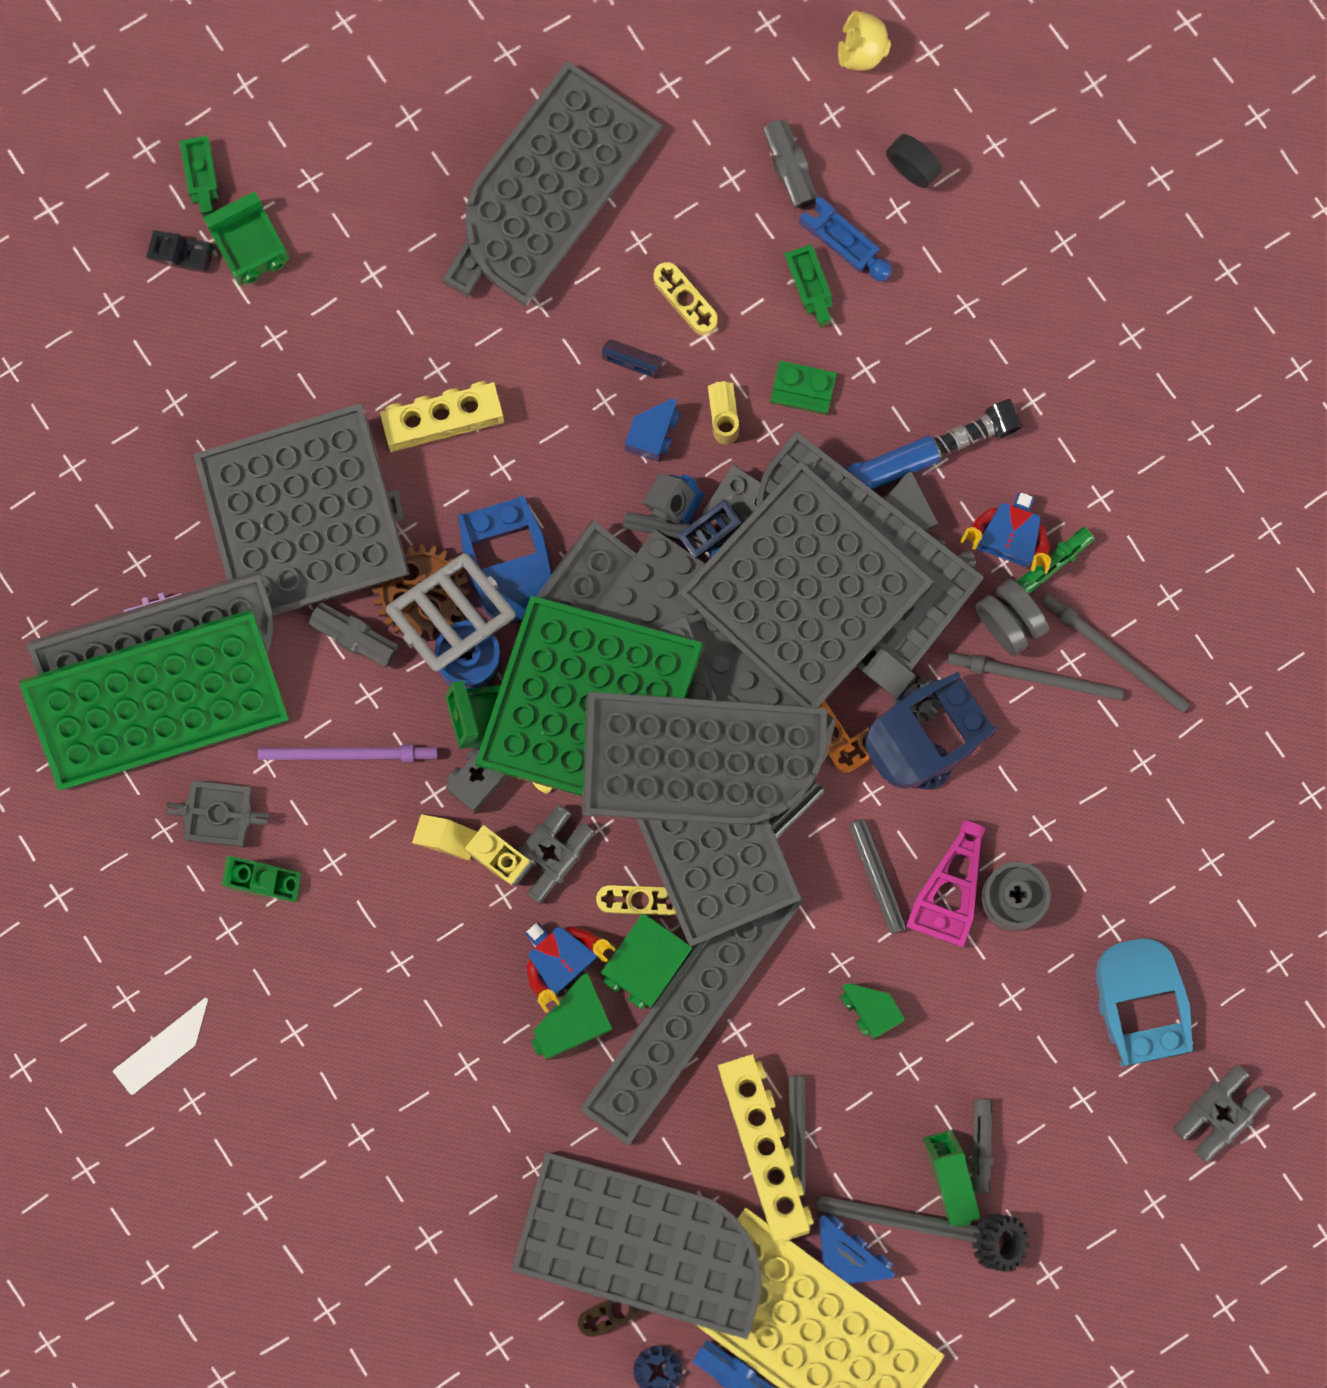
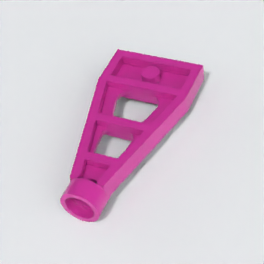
[906,820,986,948]

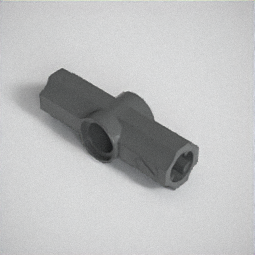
[763,119,817,209]
[308,602,399,668]

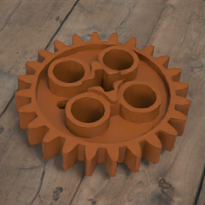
[372,544,469,640]

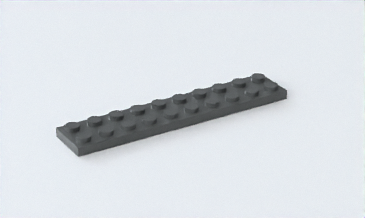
[579,896,805,1146]

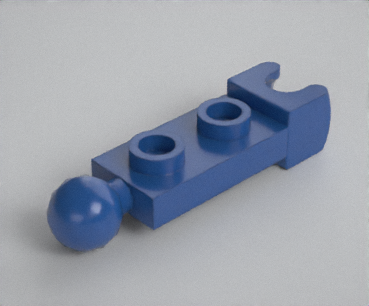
[799,197,892,281]

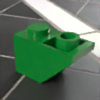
[840,983,905,1040]

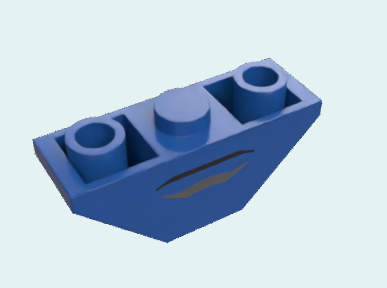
[818,1215,895,1283]

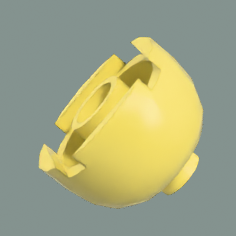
[838,11,891,71]

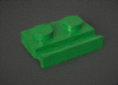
[770,360,836,416]

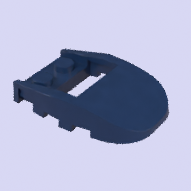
[865,672,996,789]

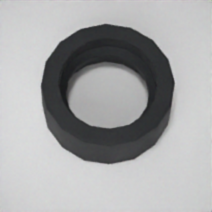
[886,134,942,188]

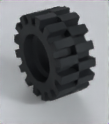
[972,1214,1029,1272]

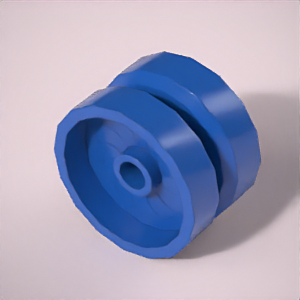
[434,620,502,689]

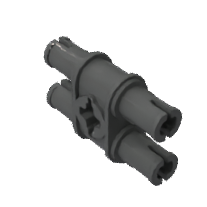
[513,804,595,904]
[1172,1064,1271,1163]

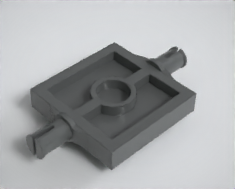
[166,780,269,848]

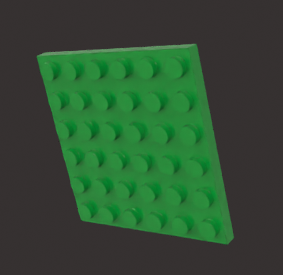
[475,595,703,797]

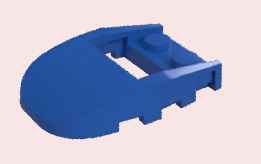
[458,495,553,623]

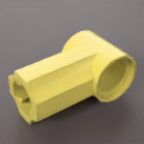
[708,381,739,445]

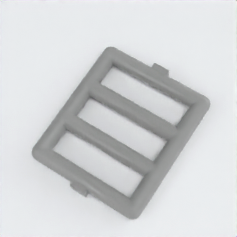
[386,553,516,671]

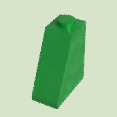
[531,973,612,1060]
[922,1129,980,1227]

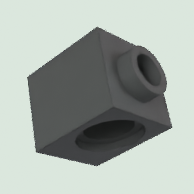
[643,473,696,524]

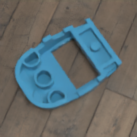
[1096,938,1193,1067]

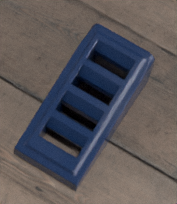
[678,499,744,559]

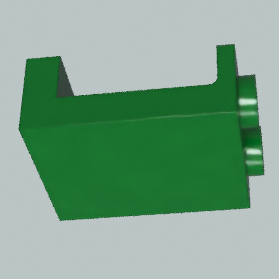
[203,191,290,286]
[445,681,501,749]
[601,913,692,1010]

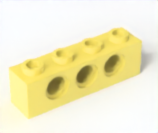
[380,381,504,452]

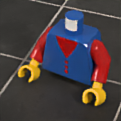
[960,493,1051,574]
[525,922,615,1012]

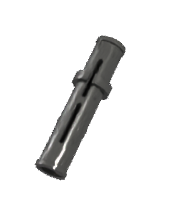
[970,1100,994,1193]

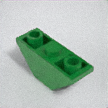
[222,856,301,902]

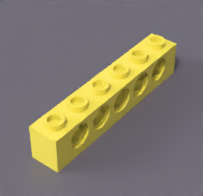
[718,1054,813,1244]

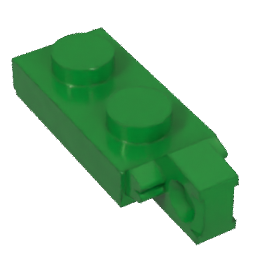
[179,135,219,217]
[784,244,833,328]

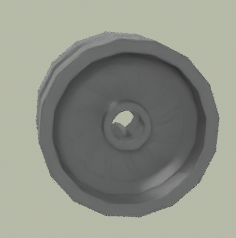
[975,579,1049,656]
[980,861,1051,932]

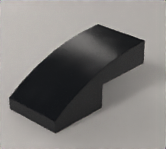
[146,230,215,273]

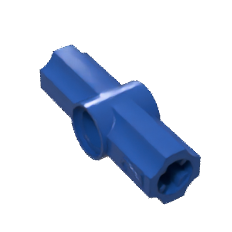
[692,1340,773,1388]

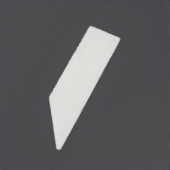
[113,998,208,1095]

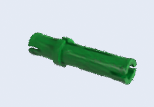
[1015,526,1095,595]

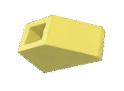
[464,825,530,885]

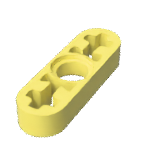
[654,262,717,335]
[596,885,676,916]

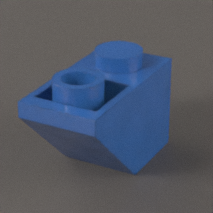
[625,398,681,462]

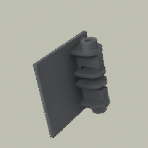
[702,464,761,525]

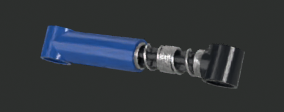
[844,399,1023,491]

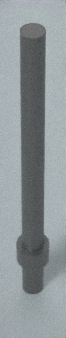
[1042,594,1190,713]
[946,652,1124,701]

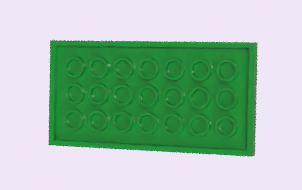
[19,609,289,791]

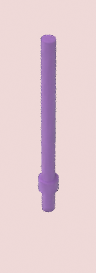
[258,744,438,762]

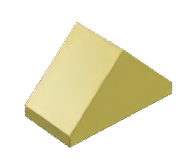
[412,814,477,861]

